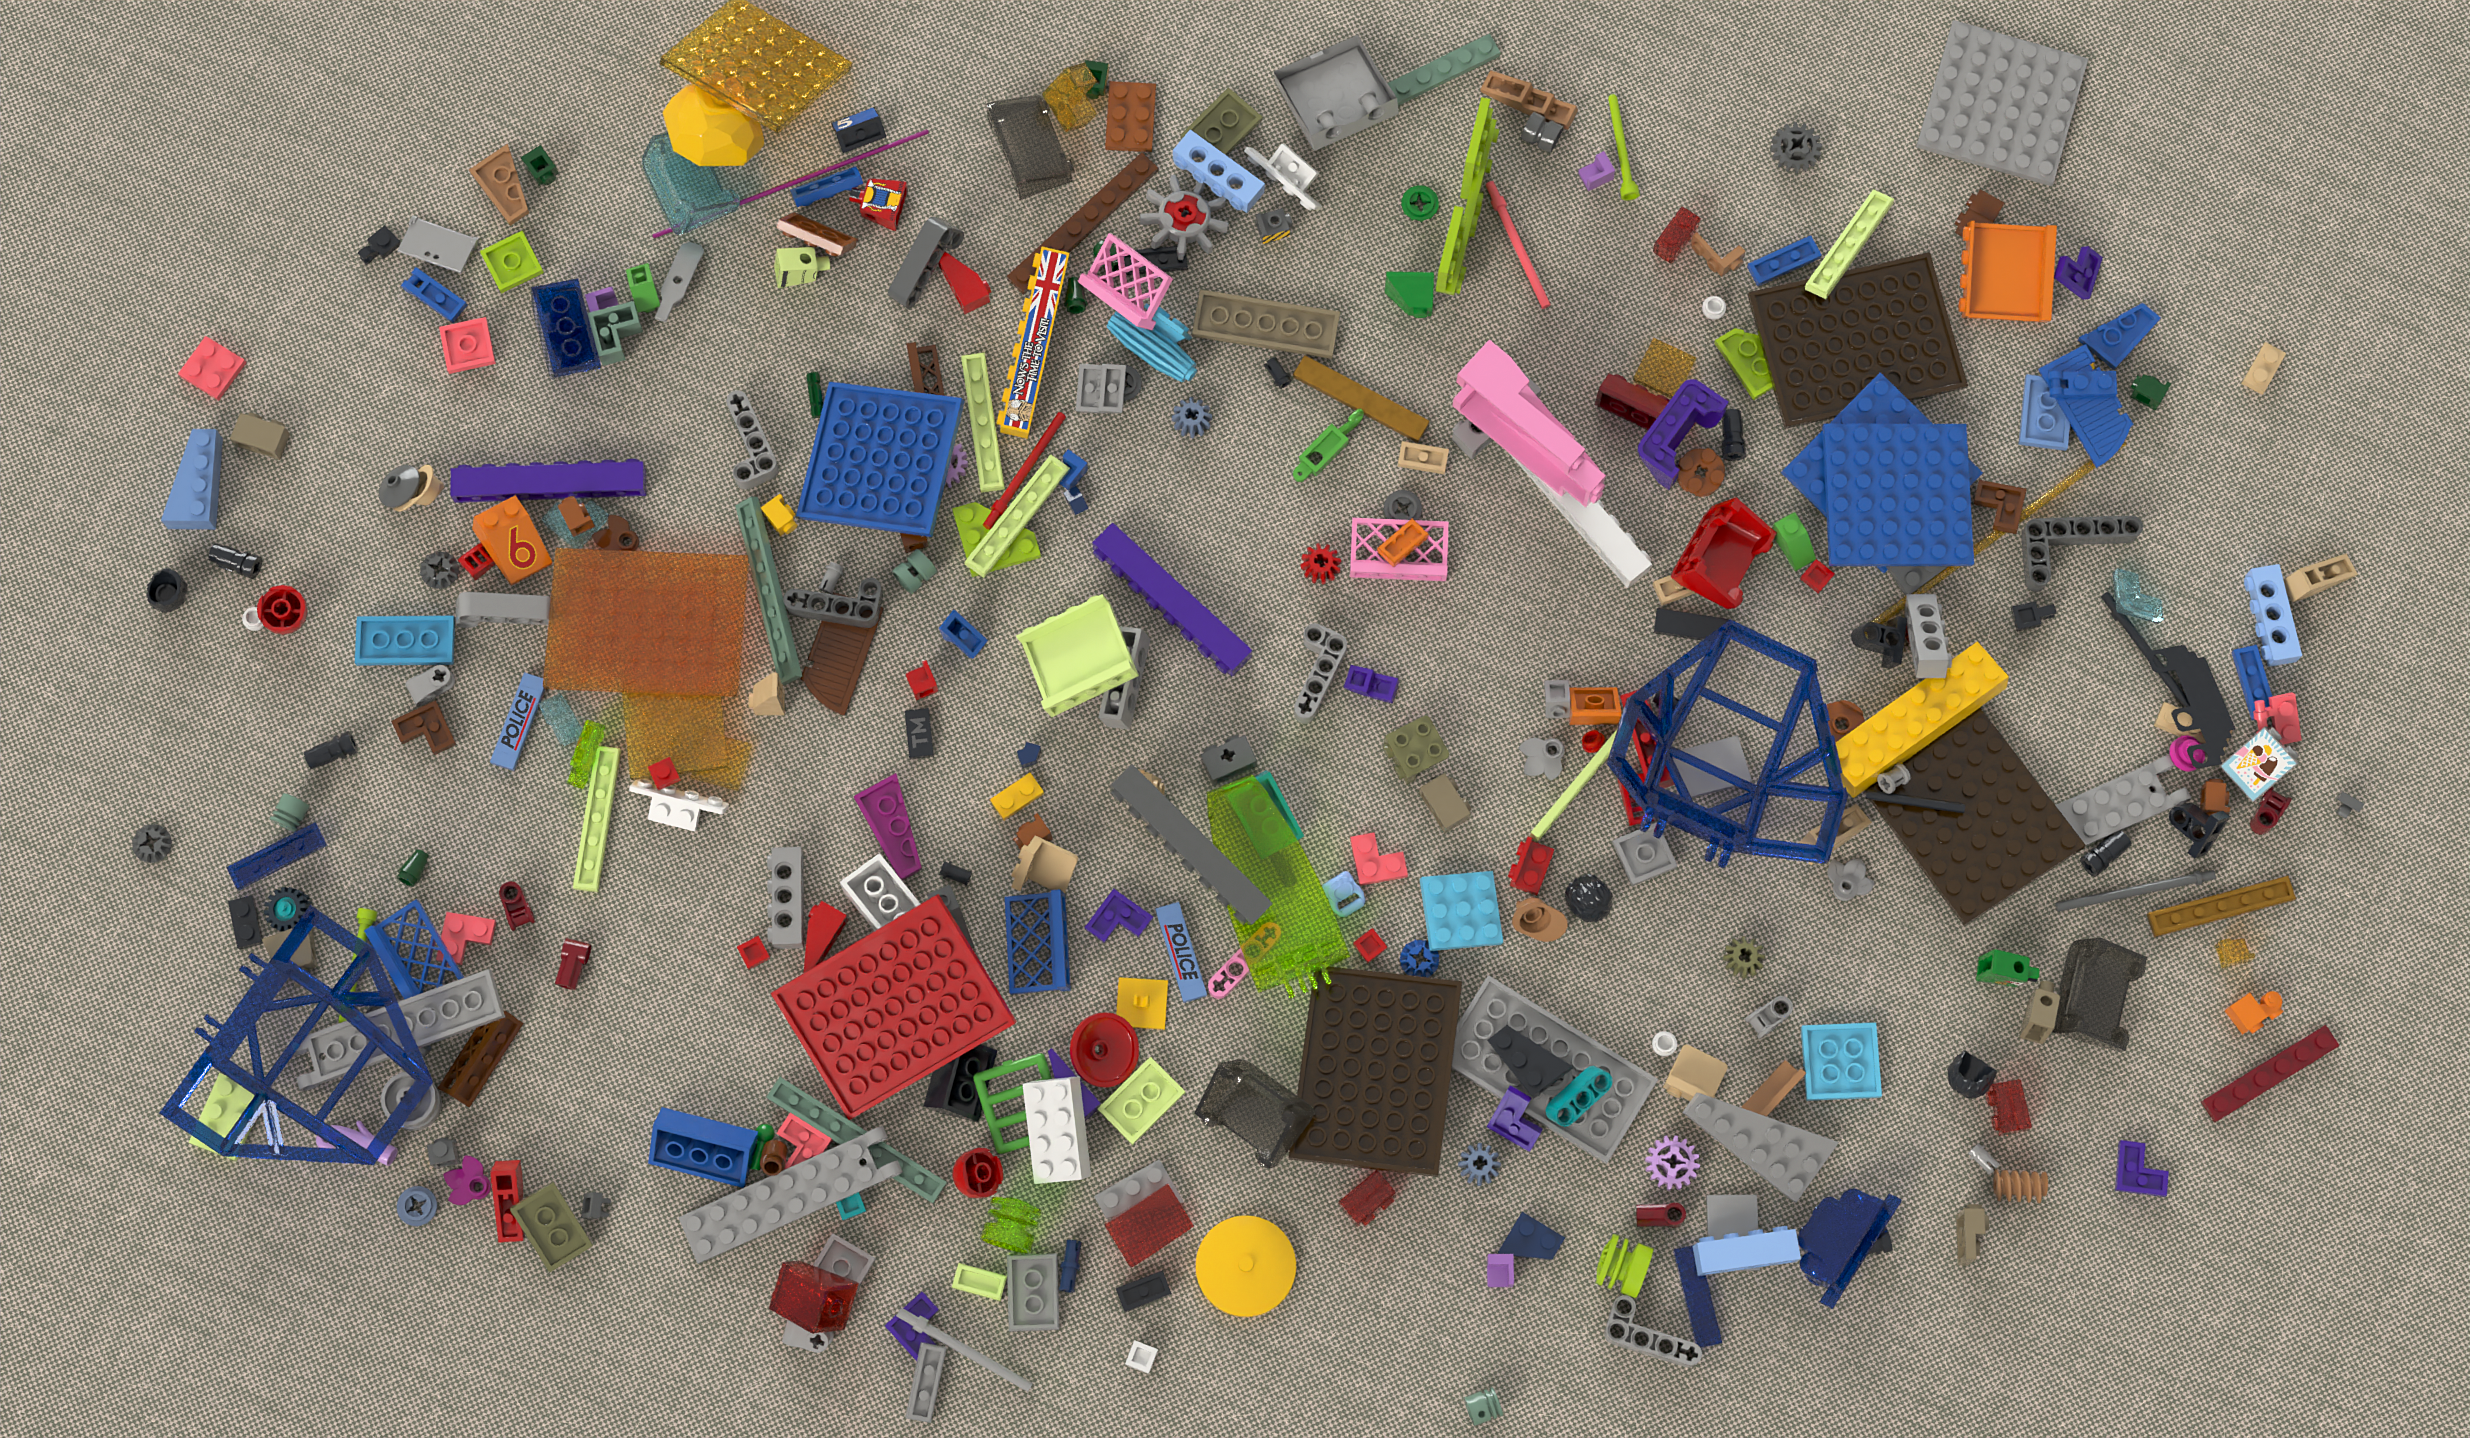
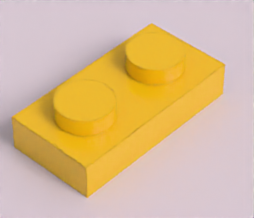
[990,773,1044,821]

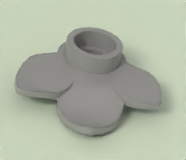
[1519,737,1565,781]
[1827,859,1875,901]

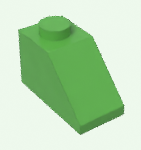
[626,263,660,313]
[1772,512,1816,572]

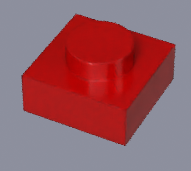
[1800,559,1835,594]
[648,757,681,791]
[1353,928,1388,963]
[737,935,771,970]

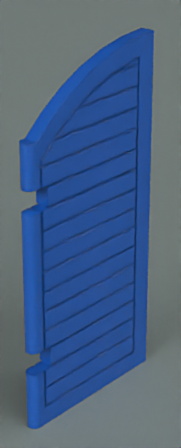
[2038,344,2134,468]

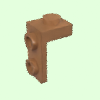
[1691,232,1746,277]

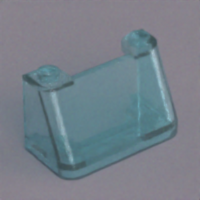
[642,133,740,235]

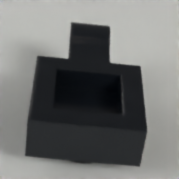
[358,225,401,265]
[2011,601,2056,632]

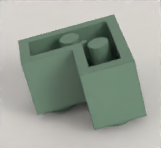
[587,301,643,366]

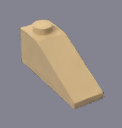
[2283,554,2358,603]
[749,673,785,715]
[1796,804,1872,865]

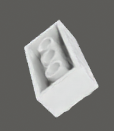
[840,853,920,931]
[1023,1076,1091,1184]

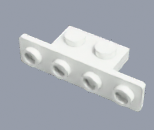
[1244,144,1322,211]
[629,779,729,831]

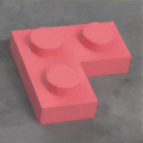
[1350,833,1408,886]
[436,912,496,965]
[776,1113,833,1169]

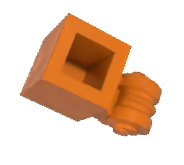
[2225,991,2284,1035]

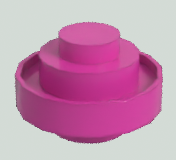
[2169,735,2205,772]

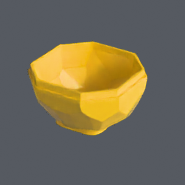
[663,79,764,166]

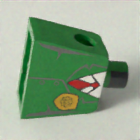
[1976,949,2040,987]

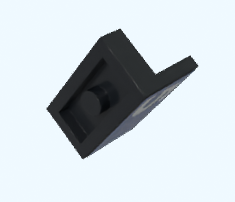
[831,107,887,153]

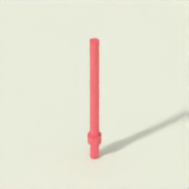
[1485,181,1551,309]

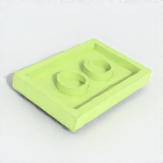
[1097,1057,1186,1146]
[189,1073,267,1162]

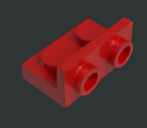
[1508,836,1555,896]

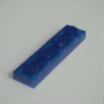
[226,822,328,891]
[1673,1245,1722,1348]

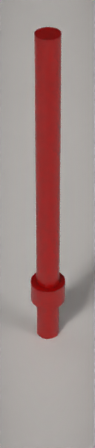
[983,412,1066,530]

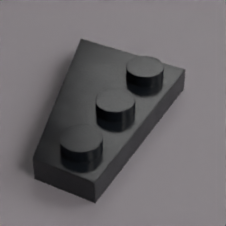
[1487,1025,1573,1099]

